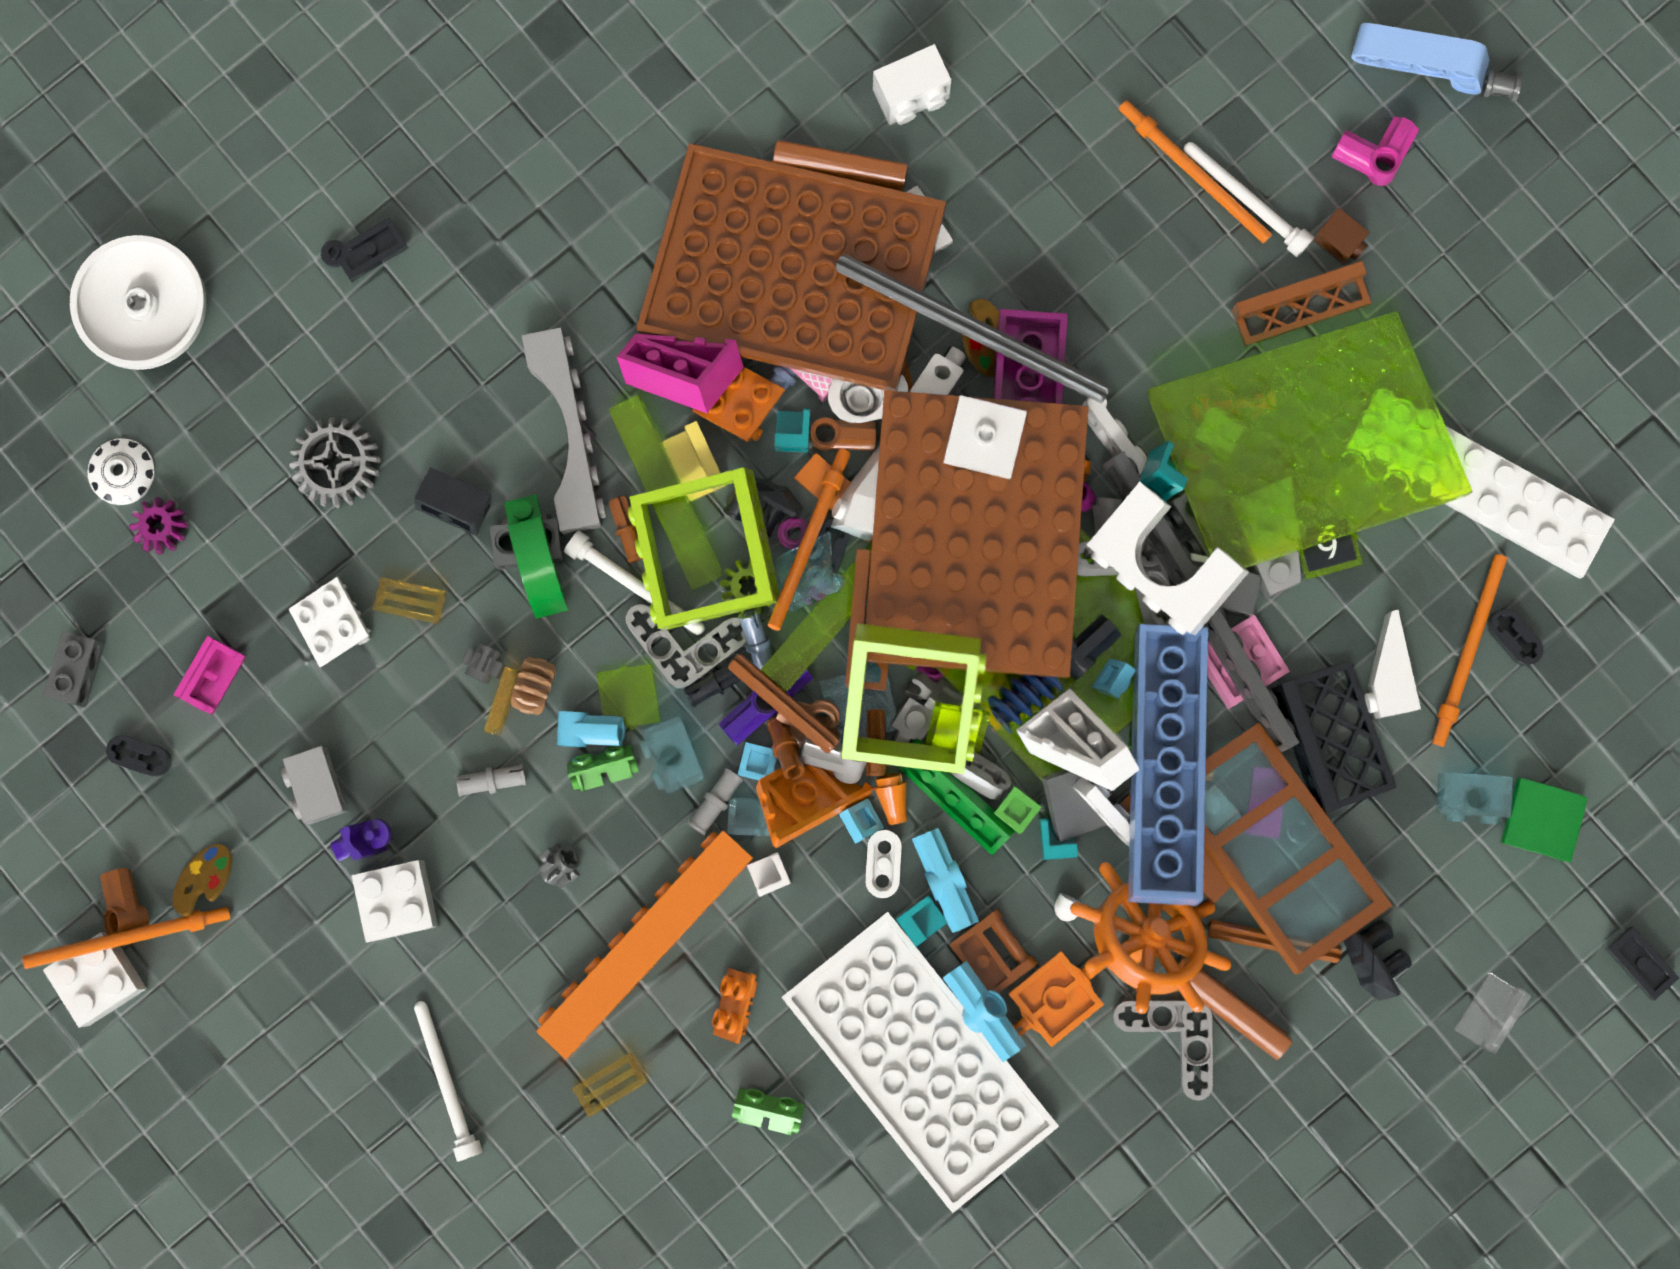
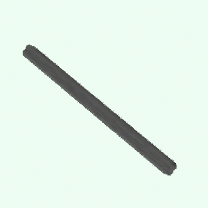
[836,254,1110,403]

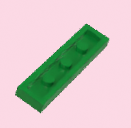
[897,738,1015,855]

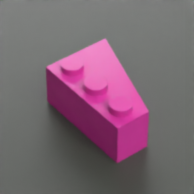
[616,334,744,413]

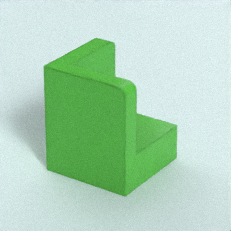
[993,786,1042,835]

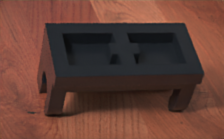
[414,467,492,536]

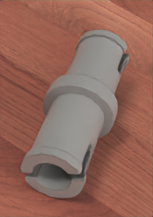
[456,764,526,797]
[687,768,743,836]

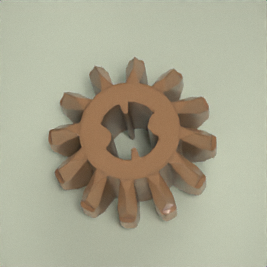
[510,656,556,715]

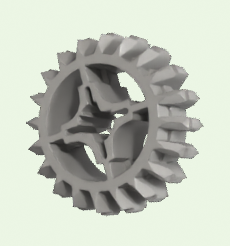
[289,417,381,508]

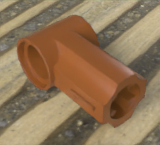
[809,417,876,451]
[100,868,149,935]

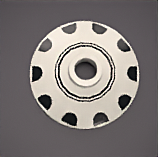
[88,439,155,505]

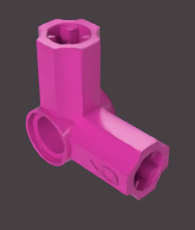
[1332,116,1420,186]

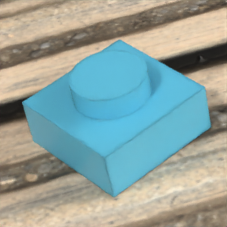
[1092,658,1136,699]
[738,742,777,781]
[839,798,884,844]

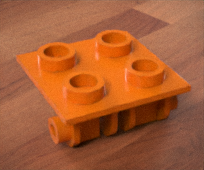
[692,367,785,442]
[712,968,758,1044]

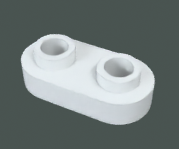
[866,830,902,898]

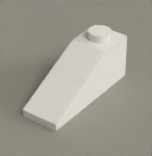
[1365,610,1421,719]

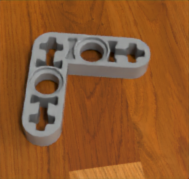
[1077,539,1171,626]
[626,604,746,689]
[1112,1000,1213,1101]

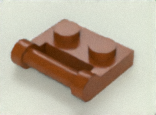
[949,908,1038,993]

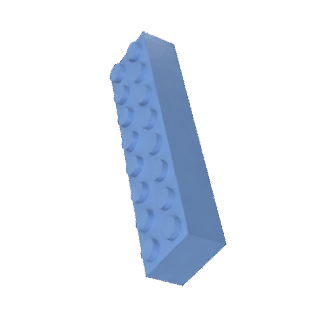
[1128,624,1208,906]

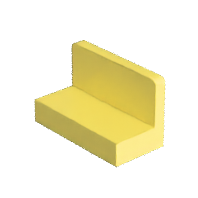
[663,421,726,502]

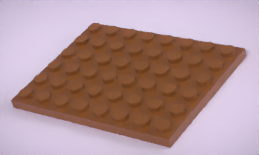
[636,143,947,391]
[866,390,1088,678]

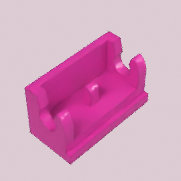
[173,636,246,715]

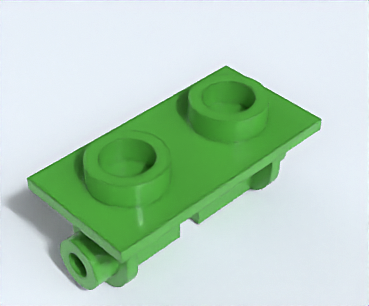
[567,745,639,792]
[732,1088,805,1135]

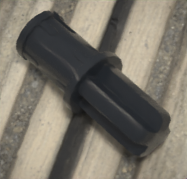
[684,665,742,707]

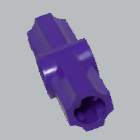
[718,657,814,746]

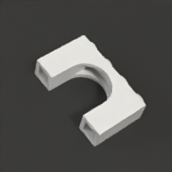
[1087,482,1249,635]

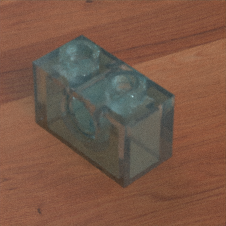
[639,716,706,795]
[1436,772,1513,824]

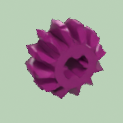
[129,497,189,555]

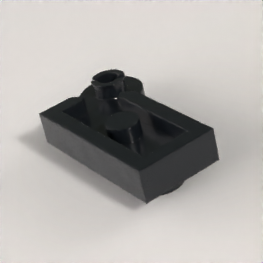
[321,217,409,282]

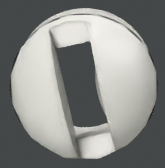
[1054,893,1081,921]

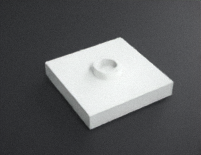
[944,395,1027,479]

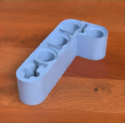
[1351,23,1490,94]

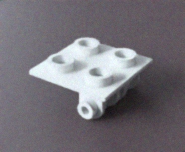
[289,577,371,667]

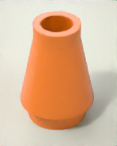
[874,773,908,825]

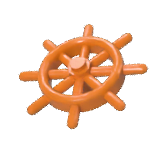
[1070,862,1231,1014]

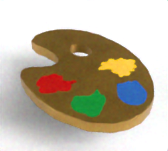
[962,299,999,377]
[173,844,233,917]

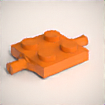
[1008,951,1105,1048]

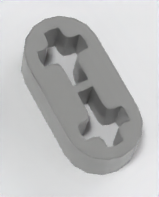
[951,751,1011,800]

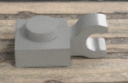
[905,672,964,716]
[889,696,937,743]

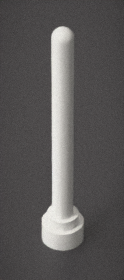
[1184,142,1314,257]
[564,530,705,635]
[414,1001,483,1162]

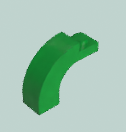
[504,494,568,619]

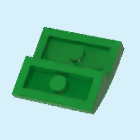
[1501,778,1588,863]

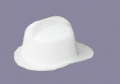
[828,375,908,423]

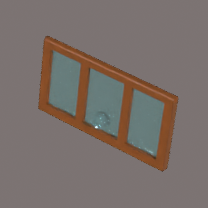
[1204,723,1393,975]

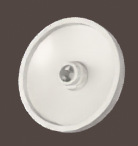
[70,235,207,370]

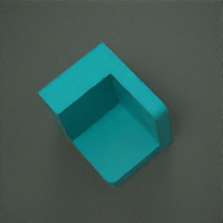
[774,408,810,453]
[1138,440,1188,501]
[1039,819,1078,860]
[896,895,947,947]

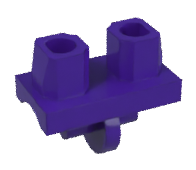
[330,818,392,861]

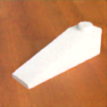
[831,444,880,540]

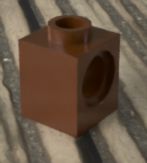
[1313,208,1370,265]

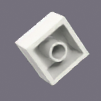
[873,44,951,125]
[351,860,439,942]
[43,932,147,1028]

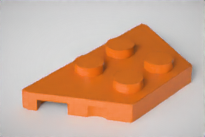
[756,763,874,848]

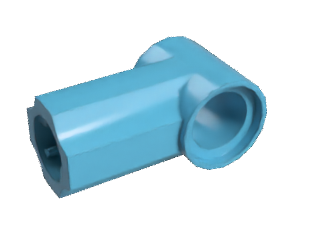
[556,711,626,747]

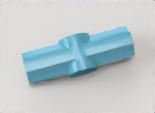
[912,828,979,933]
[943,961,1027,1062]

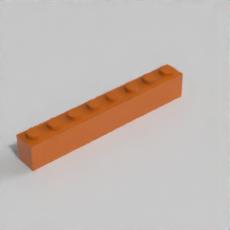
[536,830,754,1060]

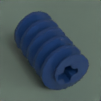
[988,674,1064,734]

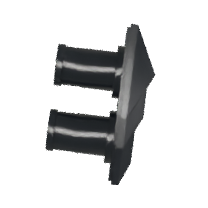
[723,469,803,538]
[1344,920,1412,1001]

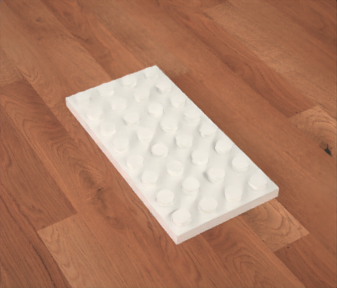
[782,912,1059,1213]

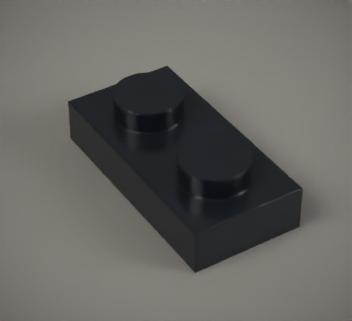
[1605,926,1679,1001]

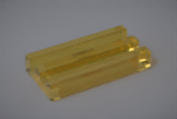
[372,577,447,625]
[484,667,519,736]
[571,1052,648,1118]

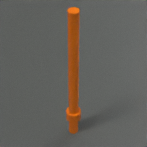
[1118,100,1272,244]
[768,449,851,631]
[1432,554,1508,747]
[22,906,230,969]

